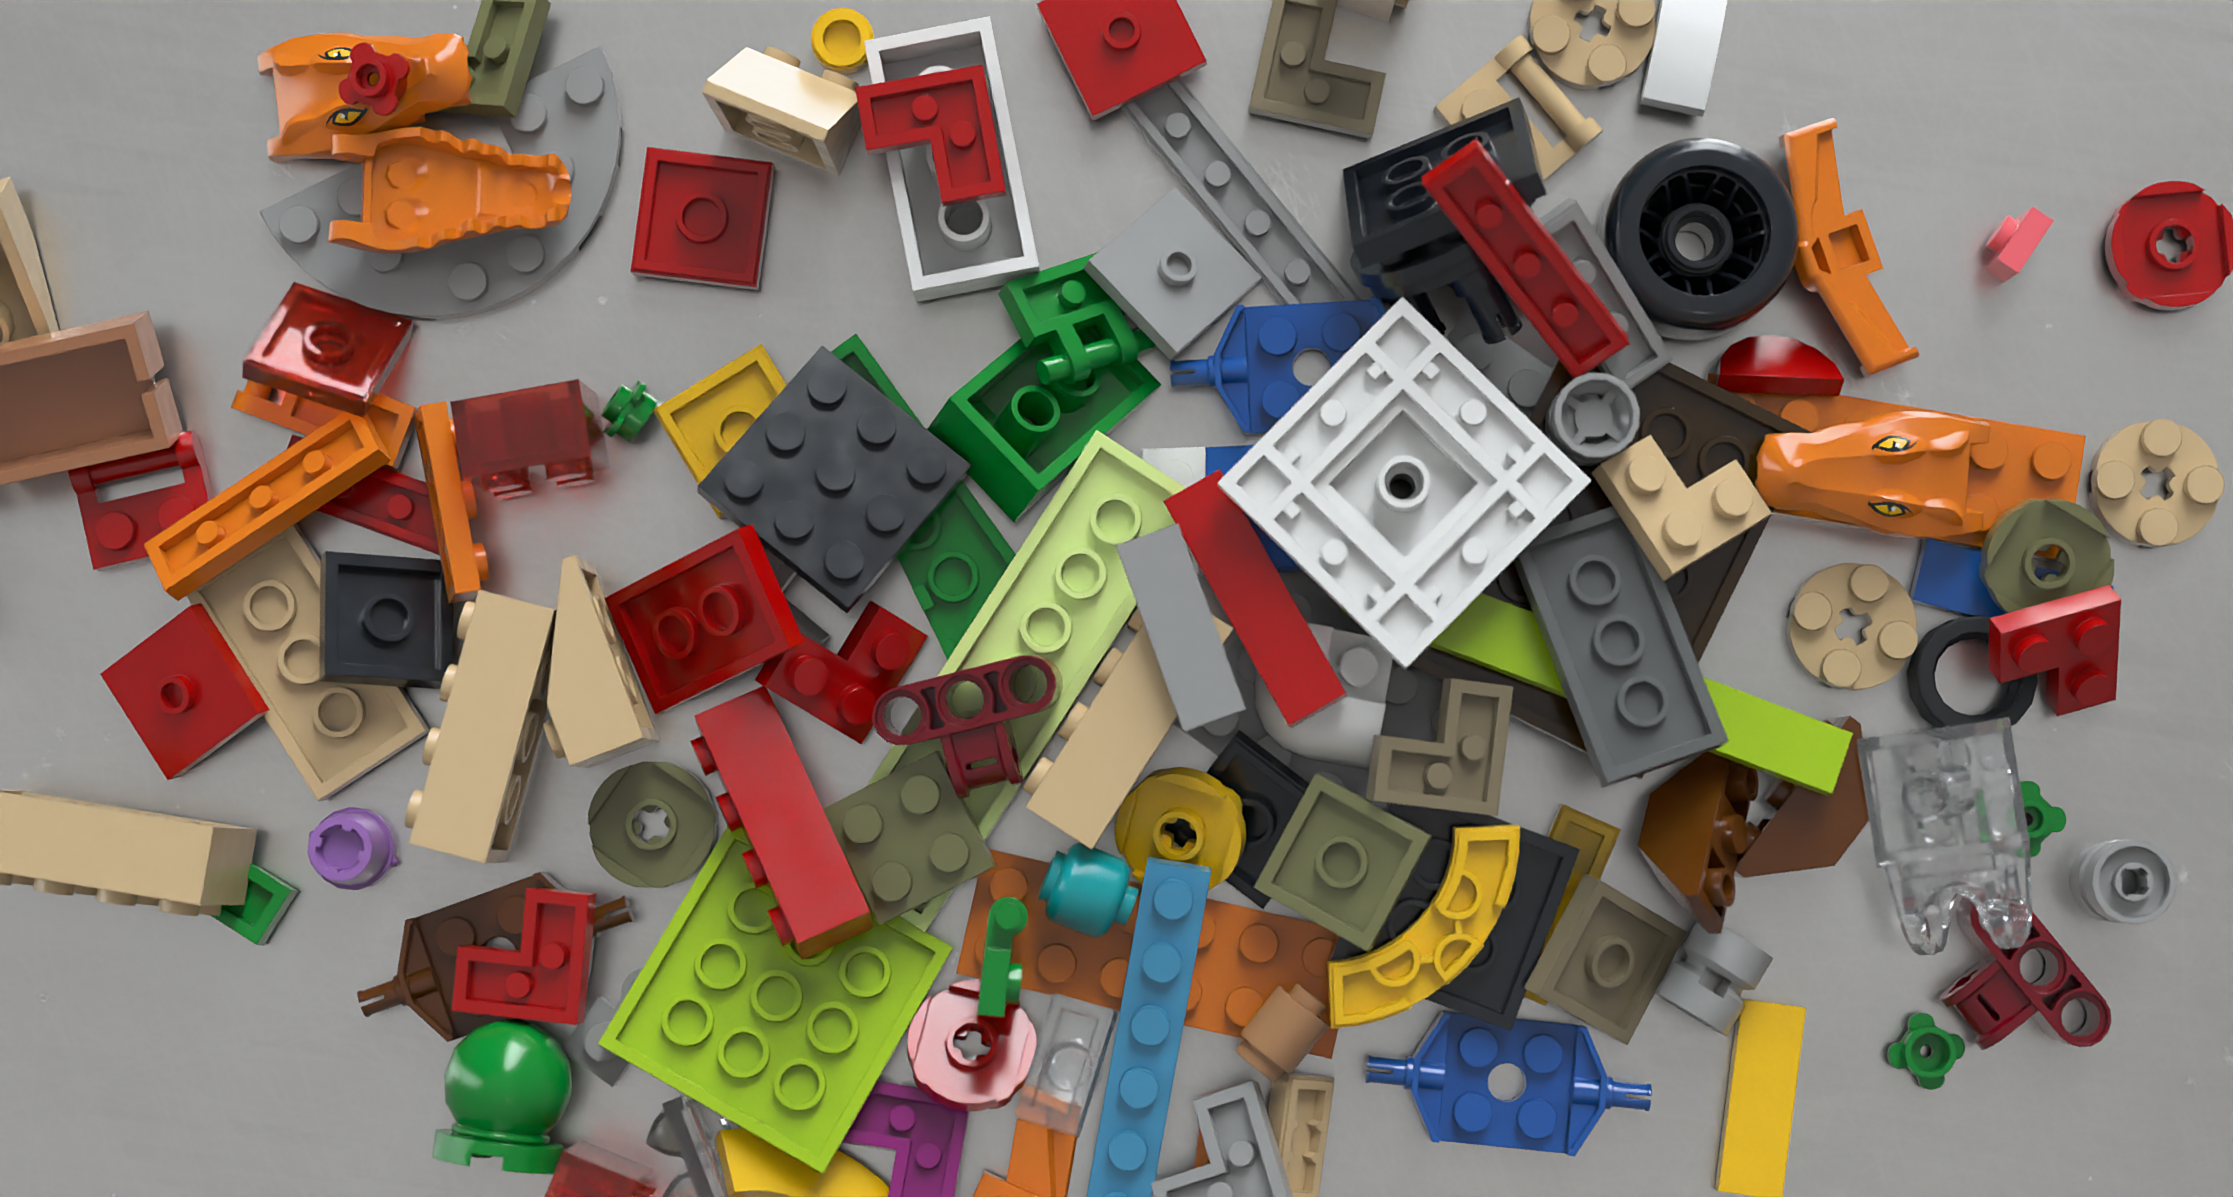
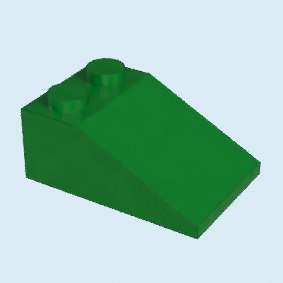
[927,325,1162,522]

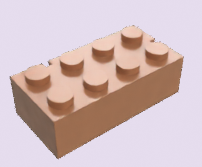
[0,311,183,485]

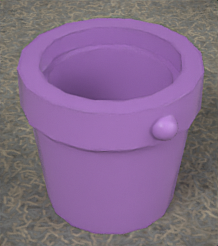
[307,807,399,890]

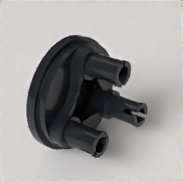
[1350,207,1534,344]

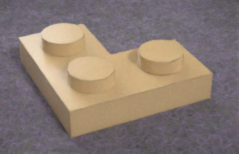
[1592,435,1772,581]

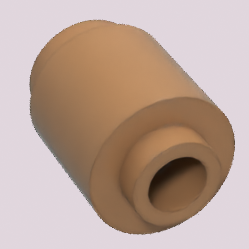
[1235,983,1329,1083]

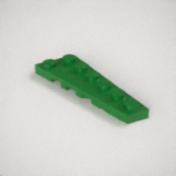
[831,334,1016,660]

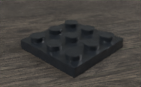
[1342,97,1547,269]
[698,345,971,614]
[1328,803,1580,1031]

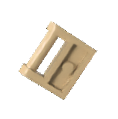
[1434,34,1604,182]

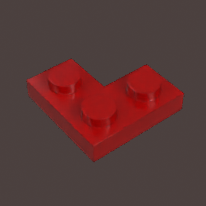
[855,64,1006,207]
[1988,585,2121,717]
[755,600,928,744]
[452,887,596,1025]

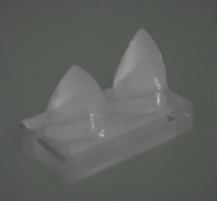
[646,1095,731,1197]

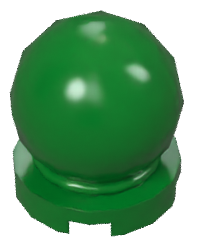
[432,1019,572,1174]

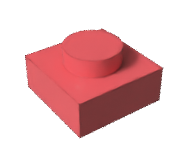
[1983,206,2054,282]

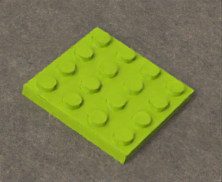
[598,826,953,1175]

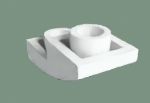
[1640,0,1727,117]

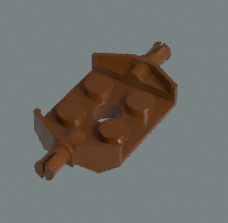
[357,872,634,1042]

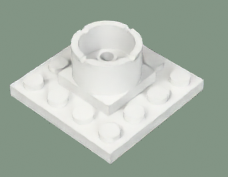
[1217,297,1592,670]

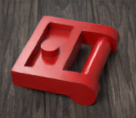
[68,430,213,571]

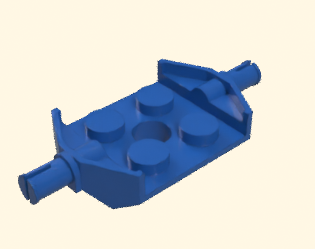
[1170,297,1387,434]
[1365,1011,1652,1156]

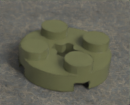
[1979,498,2114,614]
[588,761,718,888]

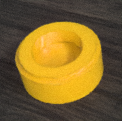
[811,8,875,75]

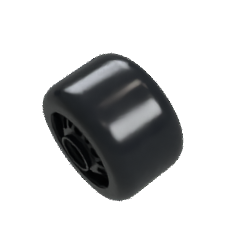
[1596,138,1799,340]

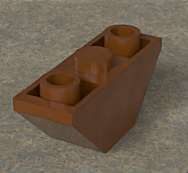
[1734,716,1874,878]
[1638,752,1759,934]

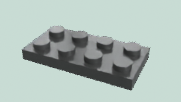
[1513,506,1729,788]

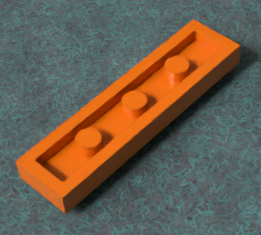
[144,404,391,601]

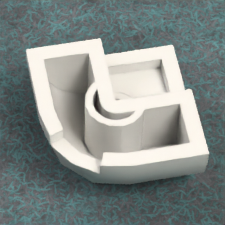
[1255,623,1393,770]

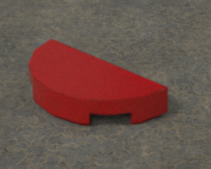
[1715,335,1845,396]

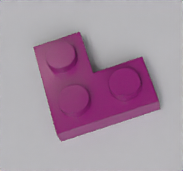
[842,1081,970,1197]

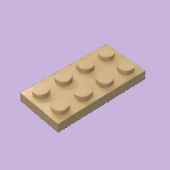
[187,523,430,801]

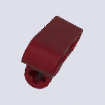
[872,655,1063,799]
[1940,886,2111,1050]

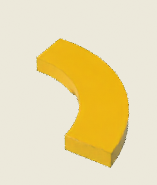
[1327,824,1520,1029]
[715,1128,889,1197]

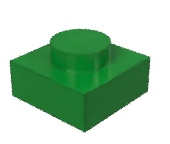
[210,862,298,946]

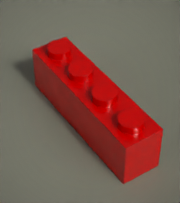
[690,686,873,960]

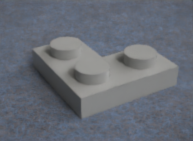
[1150,1081,1293,1197]

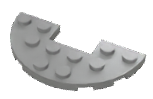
[259,46,623,320]

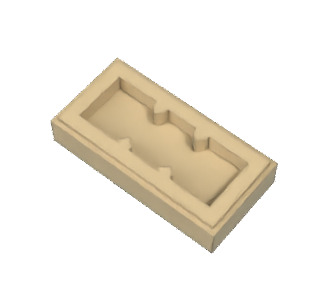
[1268,1072,1335,1197]

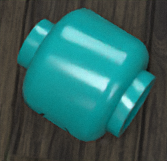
[1037,843,1139,938]

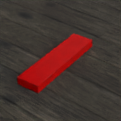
[1422,139,1630,379]
[1163,469,1348,728]

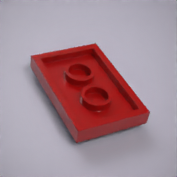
[604,524,805,715]

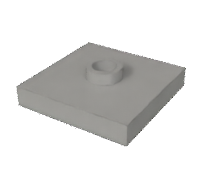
[1083,187,1262,360]

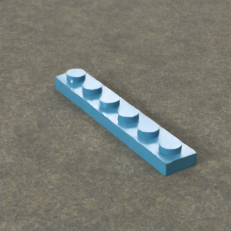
[1086,856,1211,1197]

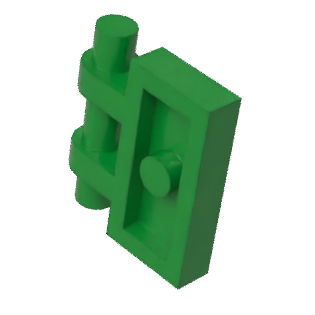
[998,252,1156,385]
[977,897,1028,1017]

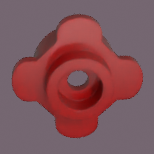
[338,42,410,116]

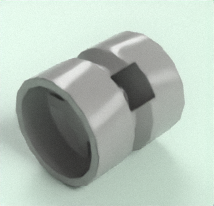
[1545,373,1640,466]
[2069,839,2177,925]
[1655,922,1773,1037]

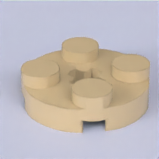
[1527,0,1656,90]
[2089,419,2225,548]
[1785,563,1918,691]

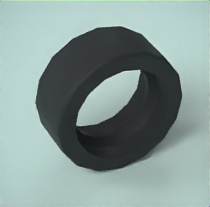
[1907,616,2038,738]

